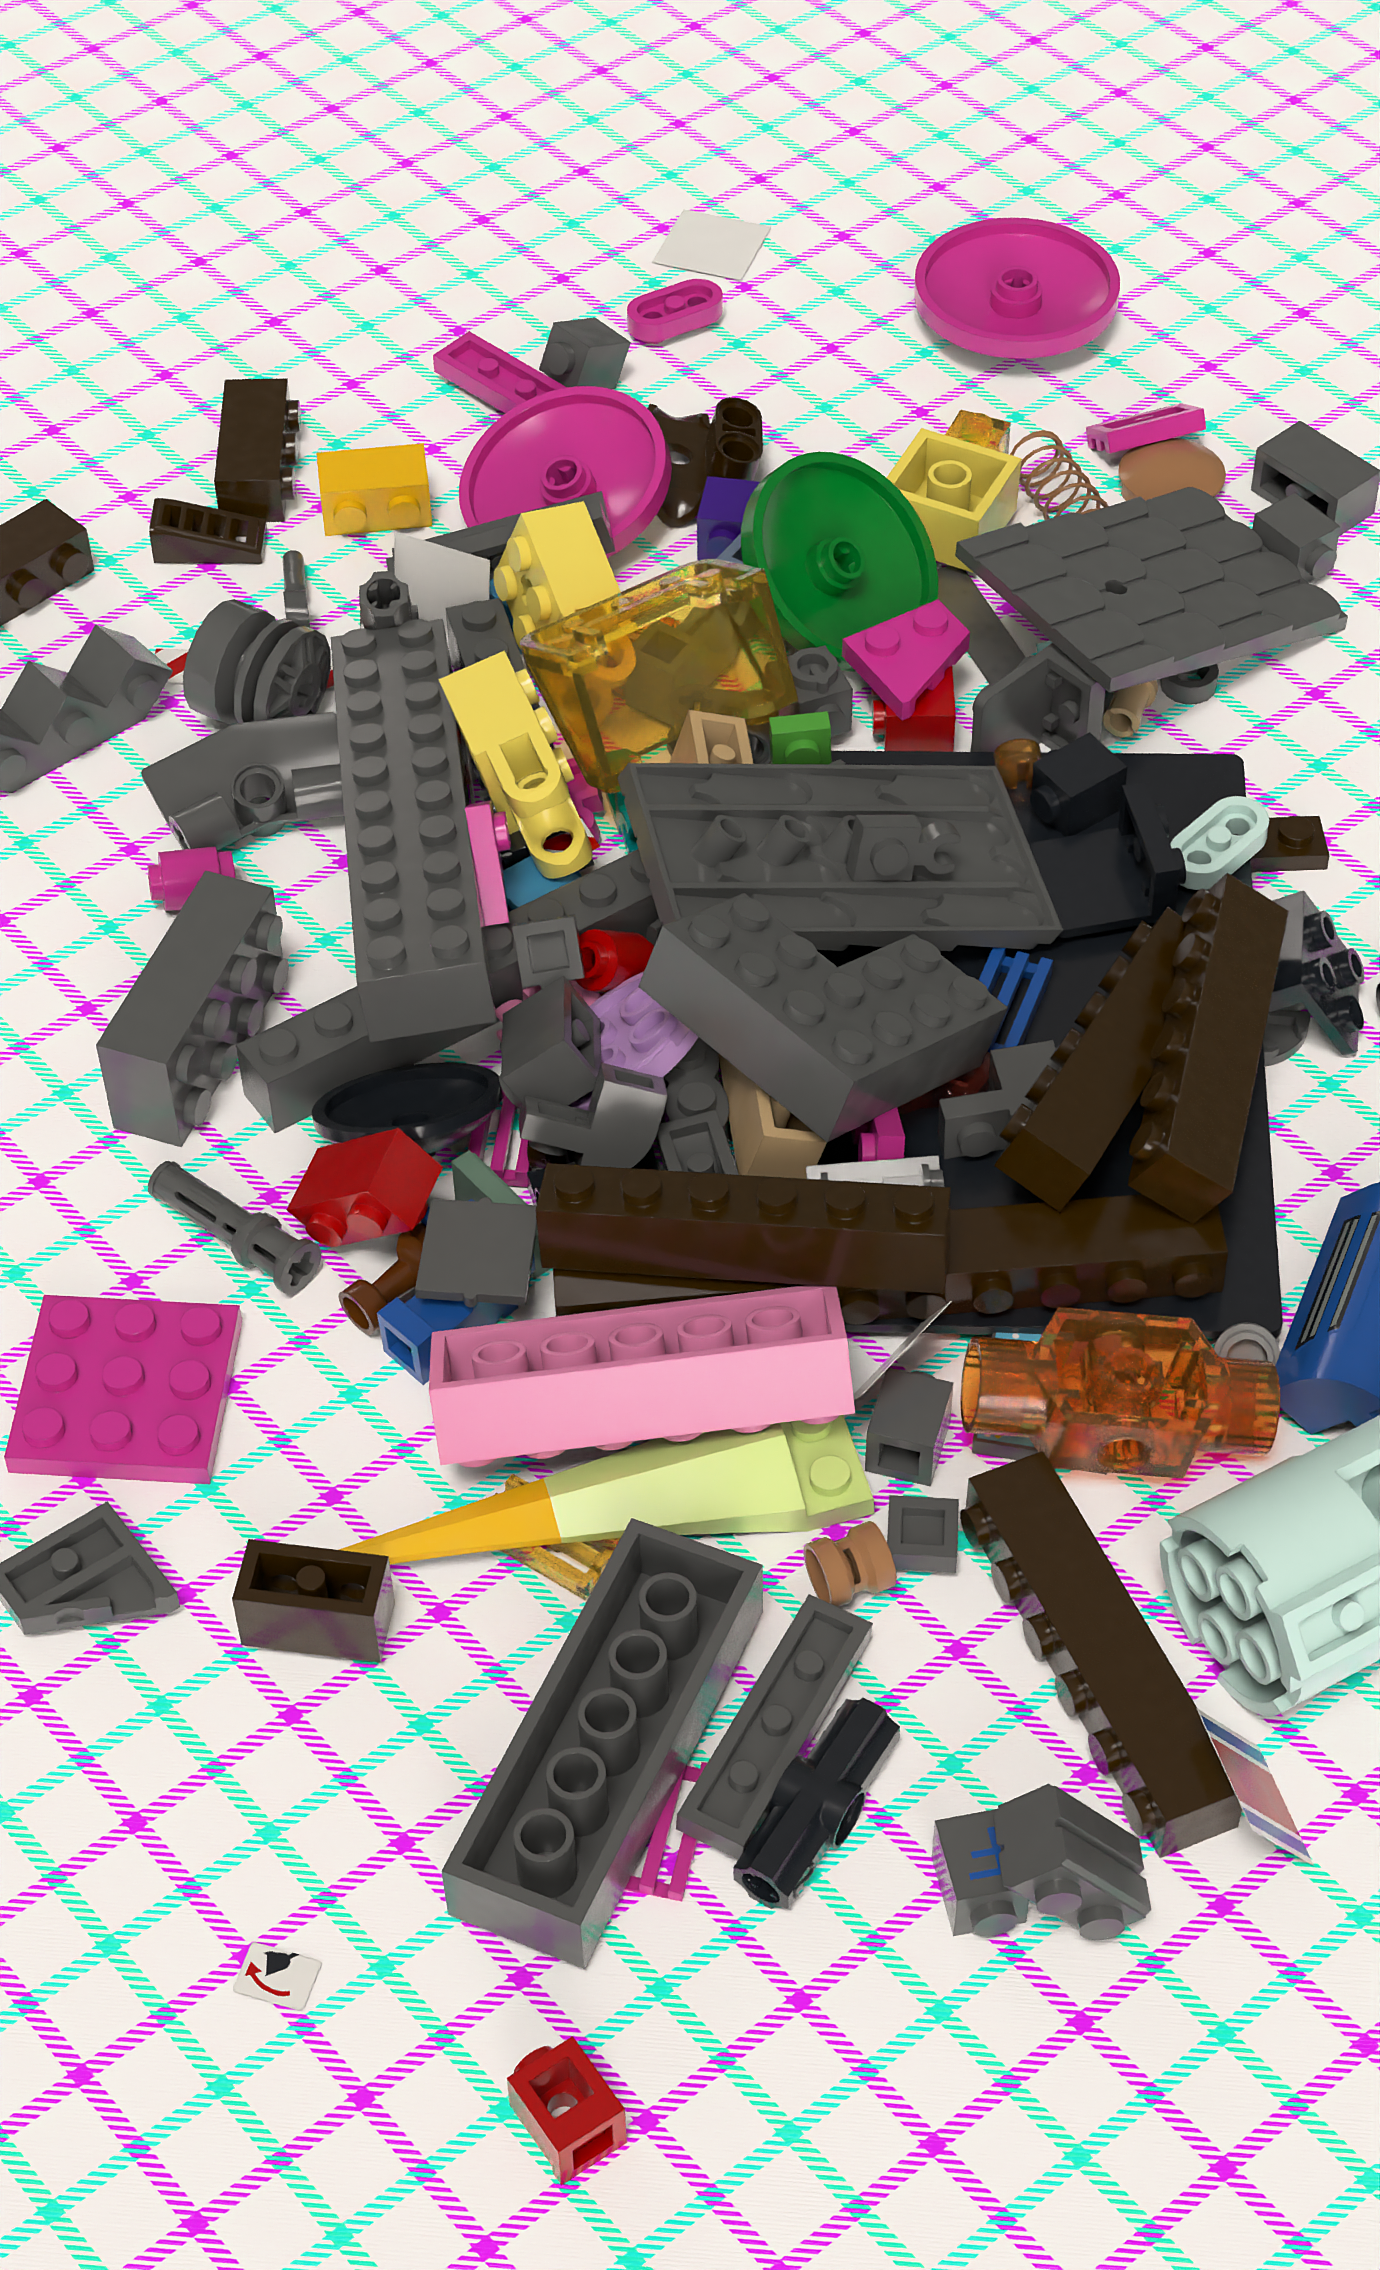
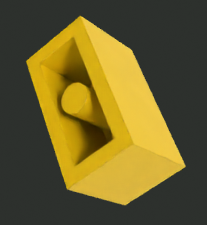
[316,443,432,536]

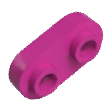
[627,279,723,344]

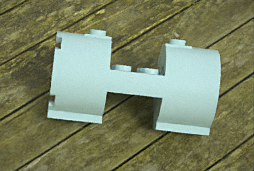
[1159,1415,1380,1716]

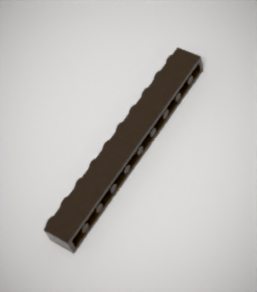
[553,1194,1228,1325]

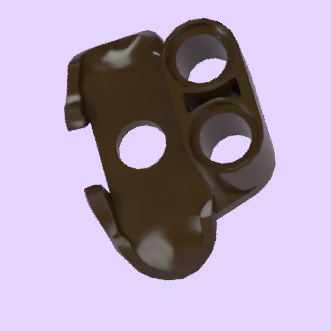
[647,397,763,528]

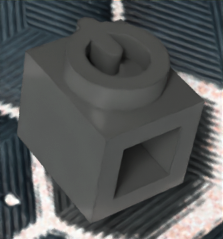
[772,645,853,737]

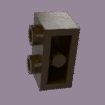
[232,1539,395,1663]

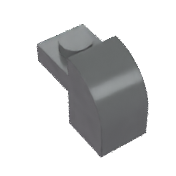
[938,1040,1059,1159]
[518,1062,668,1168]

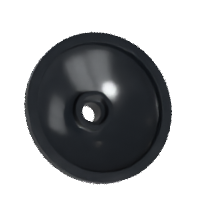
[312,1062,503,1157]

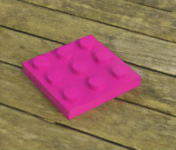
[4,1295,243,1485]

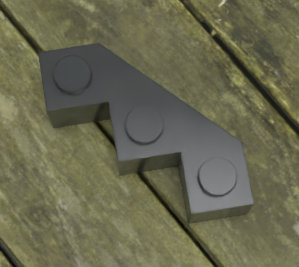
[0,624,173,793]

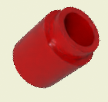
[575,929,654,992]

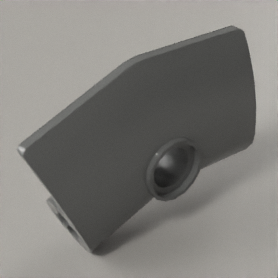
[141,712,344,851]

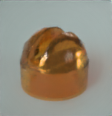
[993,738,1042,789]

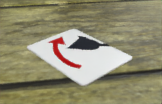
[232,1942,322,2011]

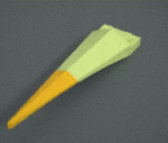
[339,1415,875,1564]

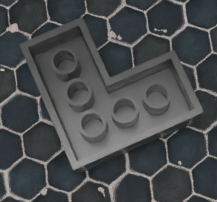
[638,893,1008,1142]

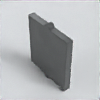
[415,1197,537,1307]

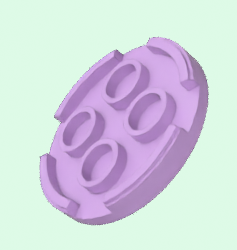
[568,972,699,1110]

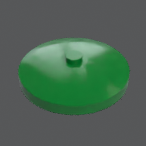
[741,451,938,672]

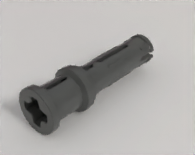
[148,1160,321,1295]

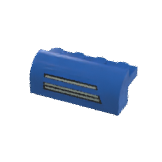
[1265,1182,1380,1434]

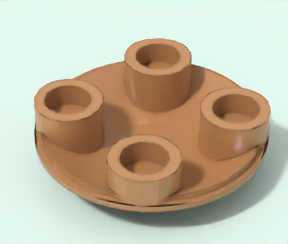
[1118,438,1226,501]

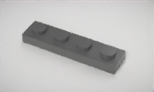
[676,1594,873,1859]

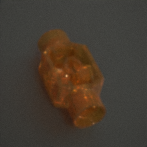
[960,1307,1280,1479]

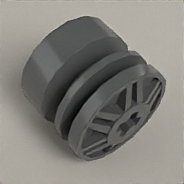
[183,599,331,725]

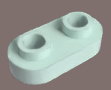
[1170,796,1269,890]

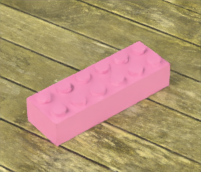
[429,1285,855,1467]

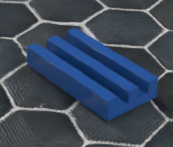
[979,947,1053,1058]

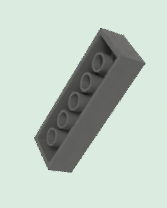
[441,1518,763,1969]

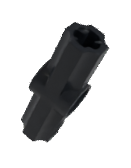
[733,1697,900,1909]

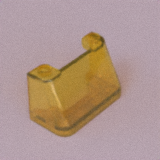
[520,559,799,793]

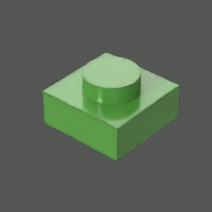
[769,711,831,765]

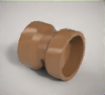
[803,1521,897,1607]

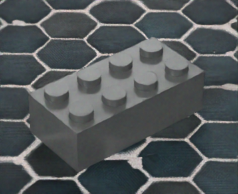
[96,870,289,1148]

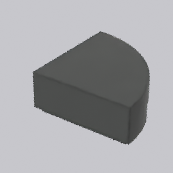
[1263,1009,1311,1067]

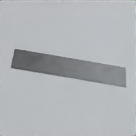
[937,565,1026,684]

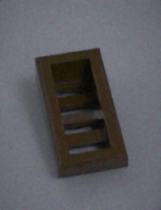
[149,498,267,563]

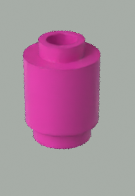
[147,846,235,912]

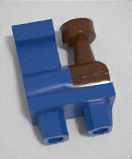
[338,1199,536,1386]

